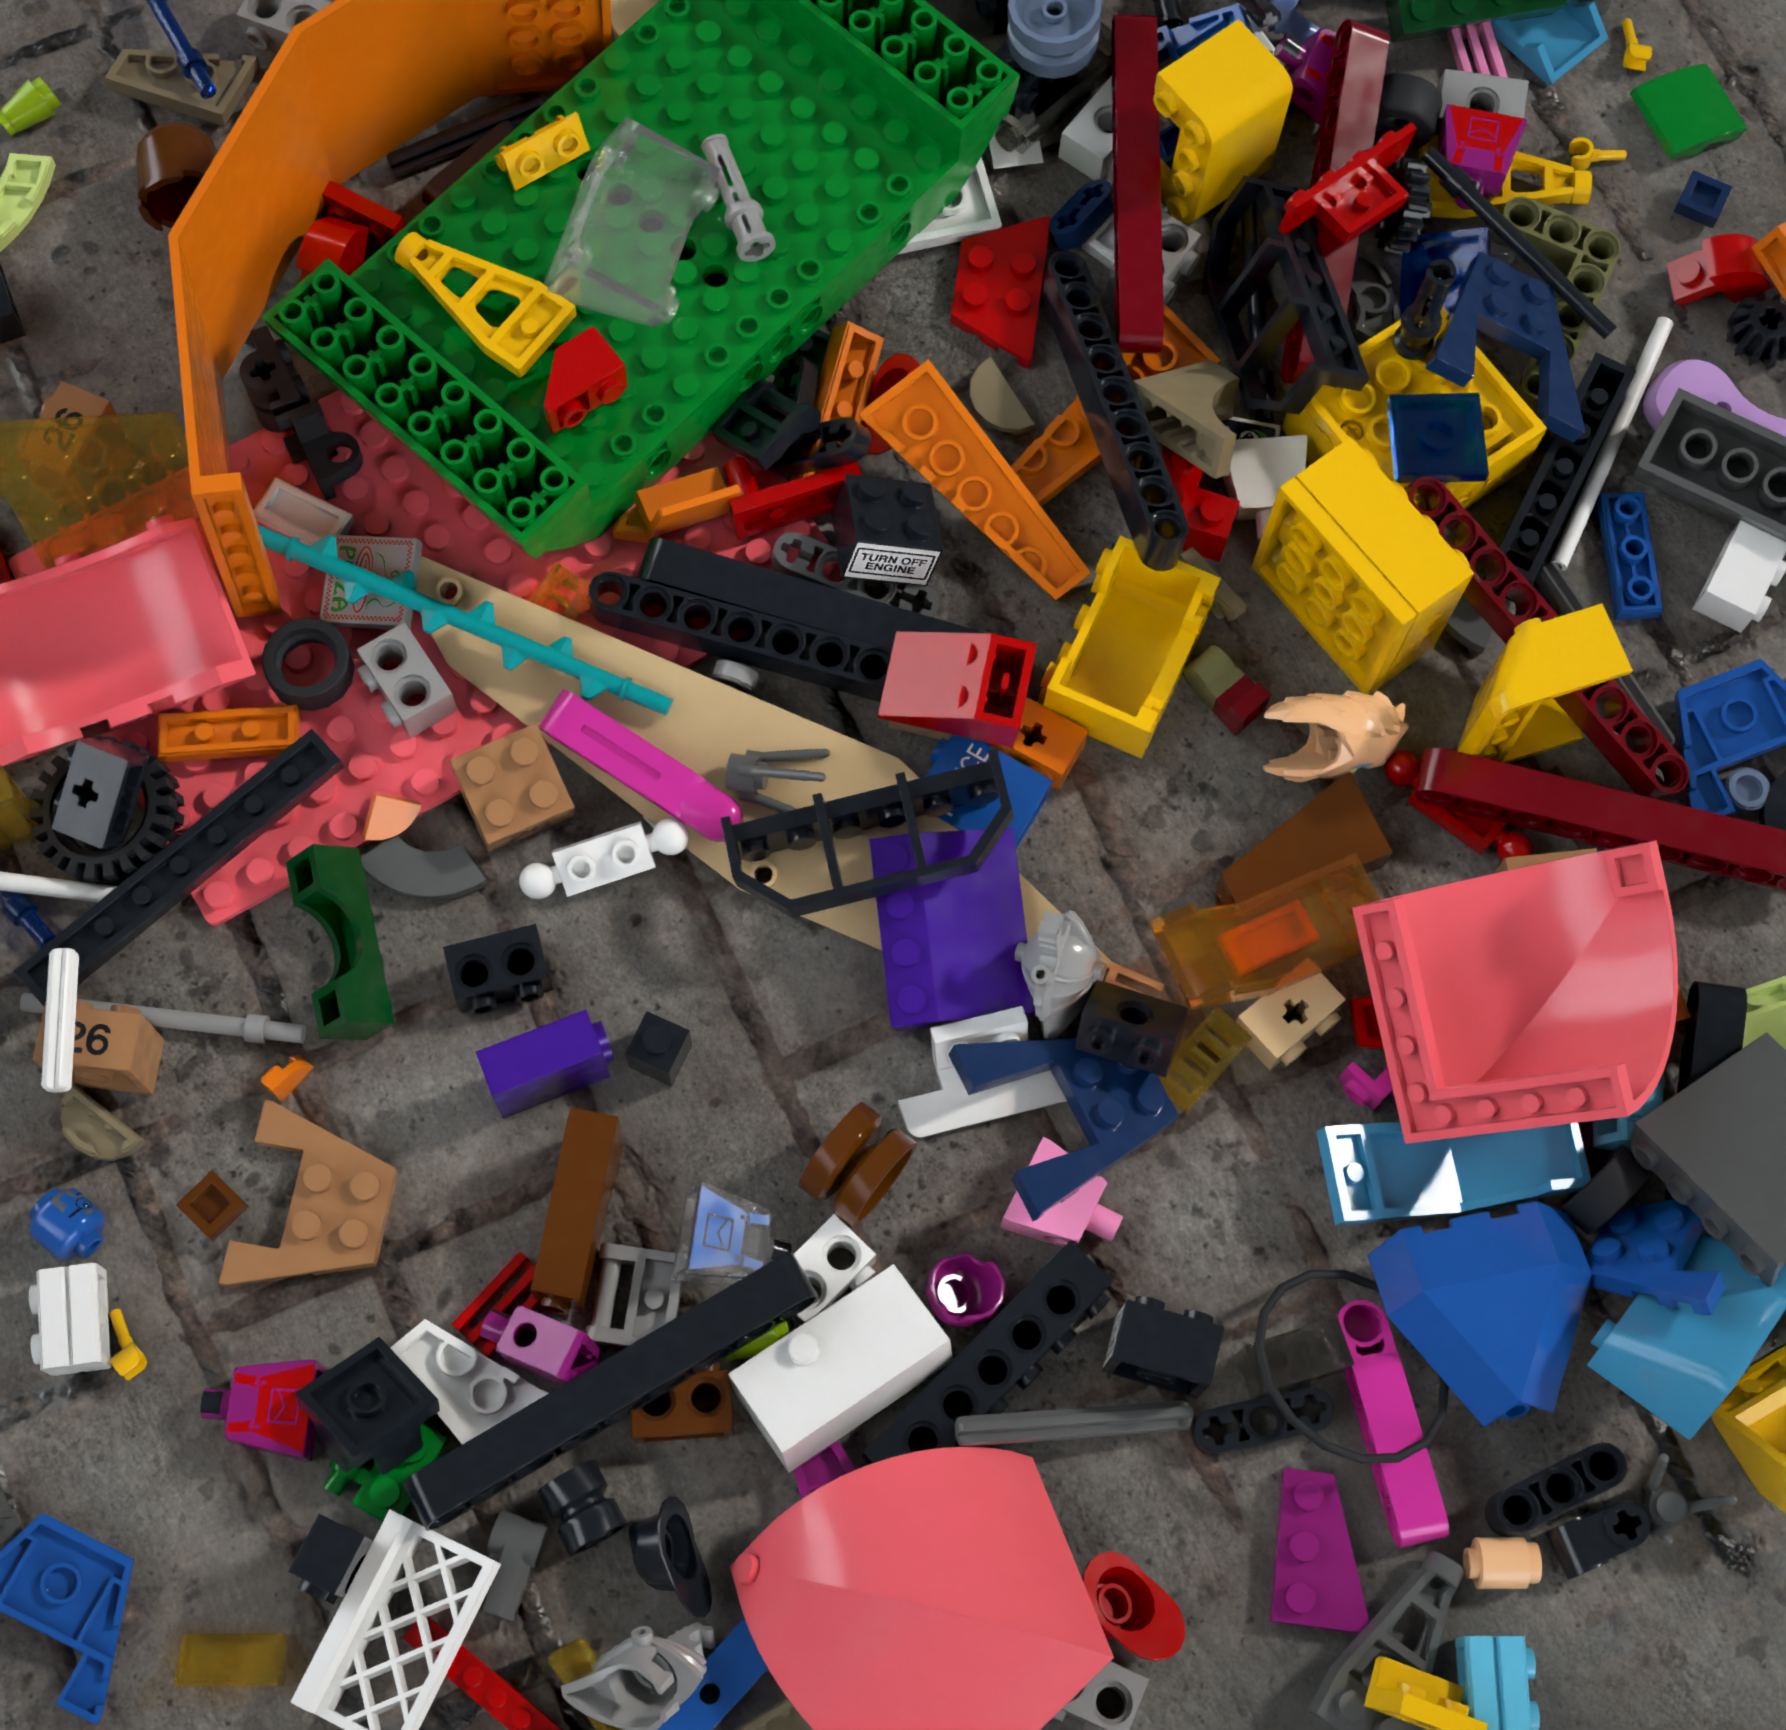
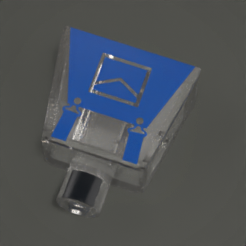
[671,1182,792,1286]

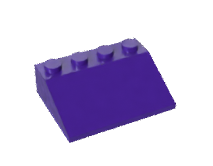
[869,828,1035,1032]

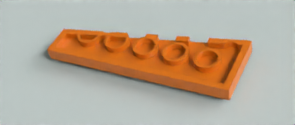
[1010,303,1221,507]
[858,359,1091,601]

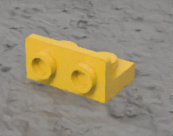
[1364,1656,1488,1730]

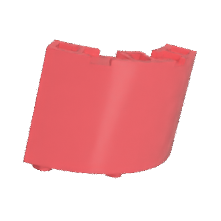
[0,514,256,767]

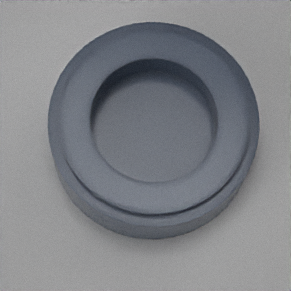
[1723,767,1771,815]

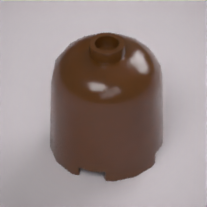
[136,122,218,231]

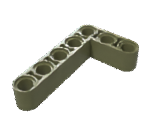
[1493,197,1622,416]

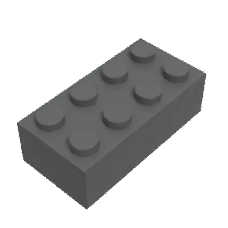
[1632,388,1786,542]

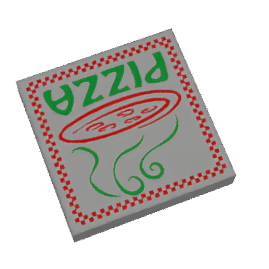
[319,535,423,629]

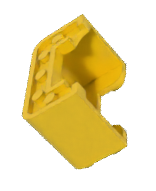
[1153,19,1293,224]
[1037,535,1221,759]

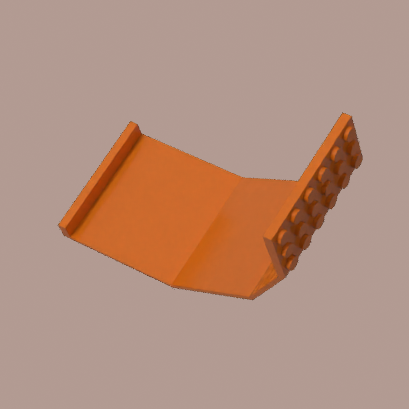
[168,0,612,618]

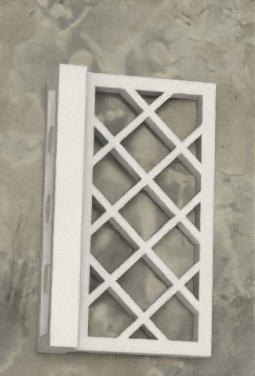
[290,1509,501,1730]

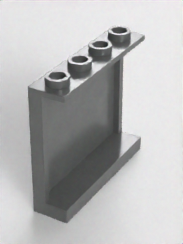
[1629,1032,1786,1287]

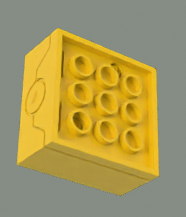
[1281,307,1547,511]
[1251,437,1474,695]

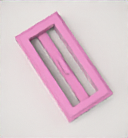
[1447,21,1508,78]

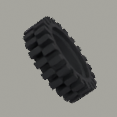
[29,737,185,886]

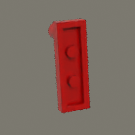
[722,457,862,540]

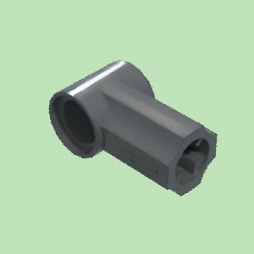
[479,1510,550,1621]

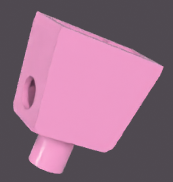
[1000,1137,1124,1247]

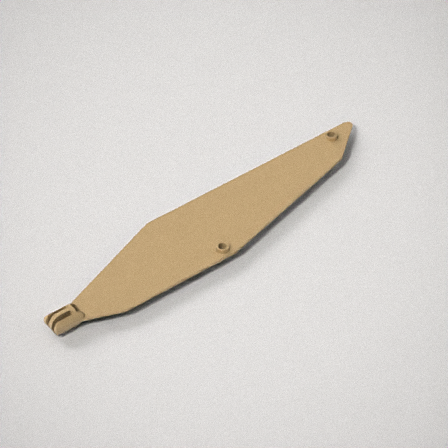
[416,556,1165,994]

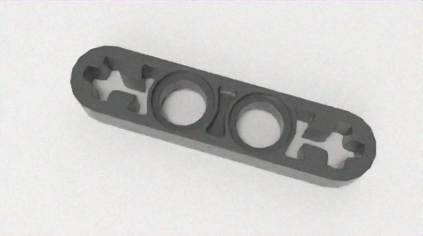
[771,532,939,618]

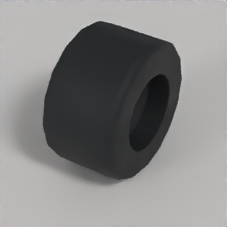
[1374,73,1443,150]

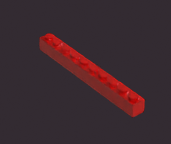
[402,1616,564,1730]

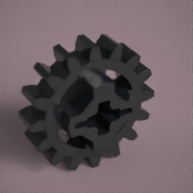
[1374,157,1432,255]

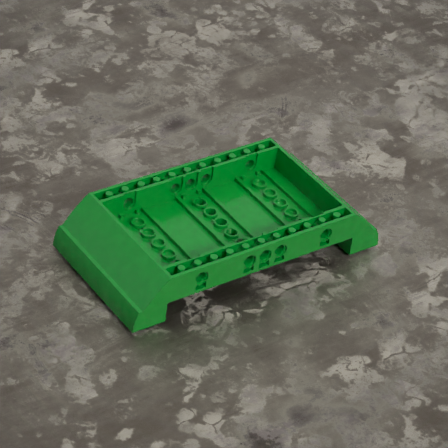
[262,0,1020,559]

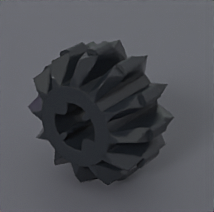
[1726,291,1786,368]

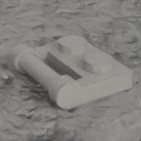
[585,1243,687,1348]

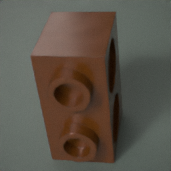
[631,1363,734,1443]

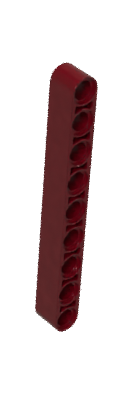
[1111,15,1164,354]
[1281,18,1389,386]
[1404,476,1690,799]
[1415,748,1786,891]

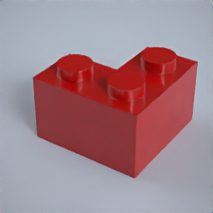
[1162,446,1240,562]

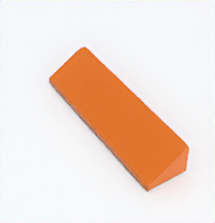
[790,321,885,481]

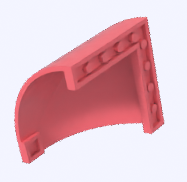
[1352,840,1678,1144]
[730,1446,1114,1730]

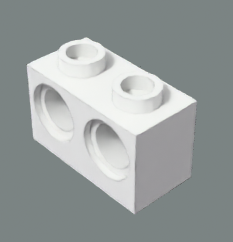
[792,1214,876,1326]

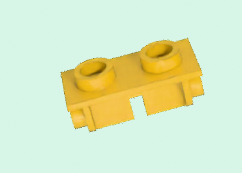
[494,112,590,191]

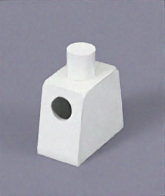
[1223,435,1308,541]

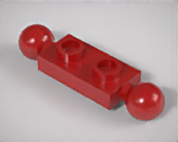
[322,180,405,247]
[1384,750,1534,862]

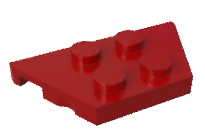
[950,216,1051,369]

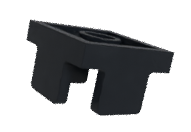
[295,1337,440,1475]

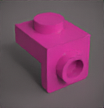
[1339,1062,1395,1112]

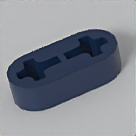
[1049,179,1113,250]

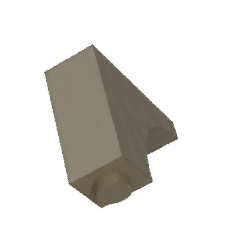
[1133,360,1240,479]

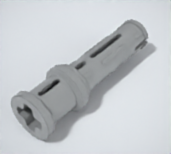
[701,134,776,262]

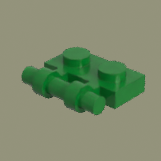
[322,1424,450,1521]

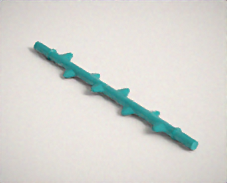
[257,524,673,716]

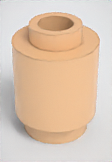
[1463,1537,1542,1589]

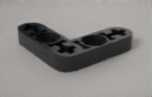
[768,353,871,477]

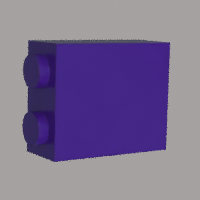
[476,1009,614,1119]

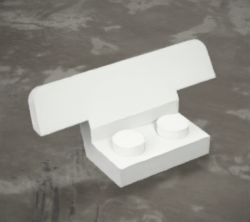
[898,1006,1067,1138]

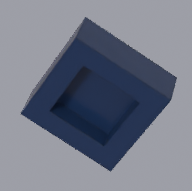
[1673,170,1732,228]

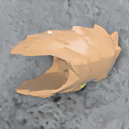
[1263,690,1409,782]

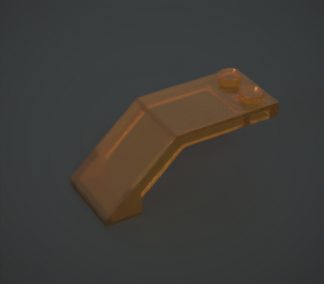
[1149,853,1380,1010]

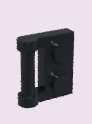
[709,379,821,471]

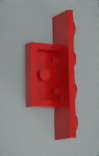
[1278,122,1417,245]

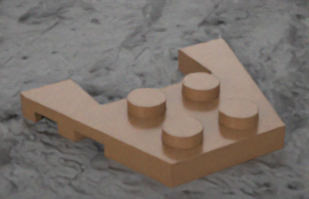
[219,1100,398,1288]

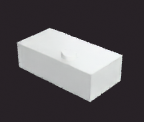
[728,1264,953,1473]

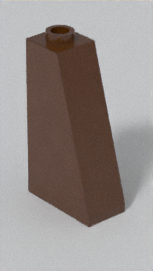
[1214,772,1392,928]
[531,1107,624,1315]

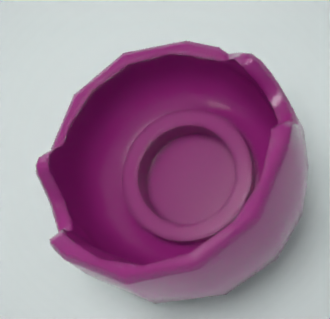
[925,1252,1005,1328]

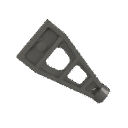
[1307,1551,1465,1730]

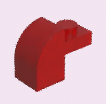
[295,217,369,282]
[1666,234,1775,307]

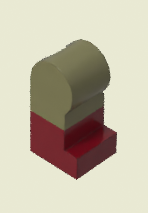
[1183,645,1271,736]

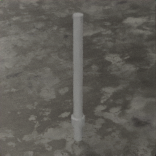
[20,993,306,1044]

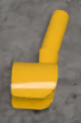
[1621,18,1652,72]
[1568,137,1627,170]
[109,1309,147,1381]

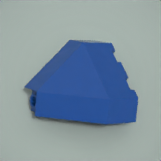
[1367,1201,1592,1427]

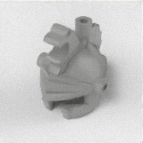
[1015,910,1107,1040]
[560,1622,716,1730]

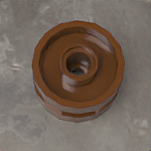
[798,1102,918,1228]

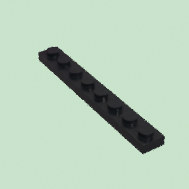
[14,729,344,1006]

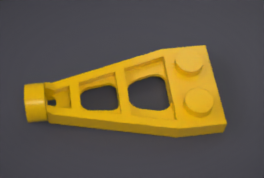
[1419,135,1592,219]
[394,232,577,379]

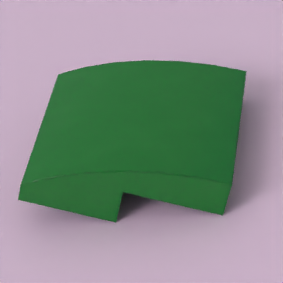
[1629,63,1748,159]

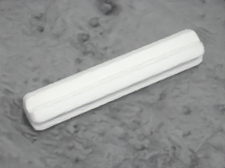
[41,948,79,1093]

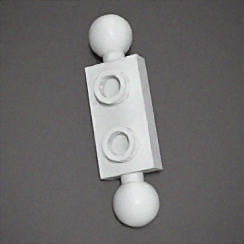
[519,818,689,899]

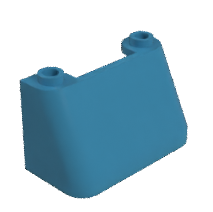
[1587,1233,1786,1440]

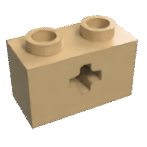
[1232,958,1346,1071]

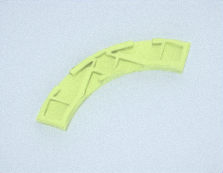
[0,153,56,252]

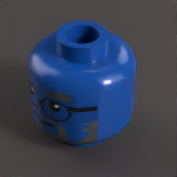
[30,1188,105,1261]

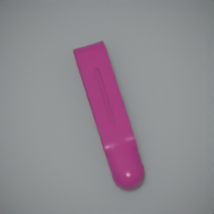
[538,689,744,842]
[1335,1300,1449,1548]

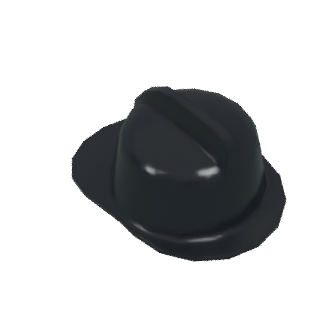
[629,1496,712,1618]

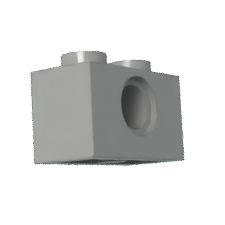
[1436,69,1529,133]

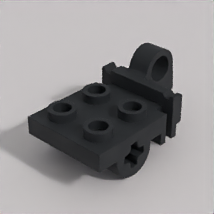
[240,325,363,501]

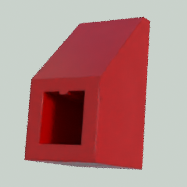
[544,326,628,435]

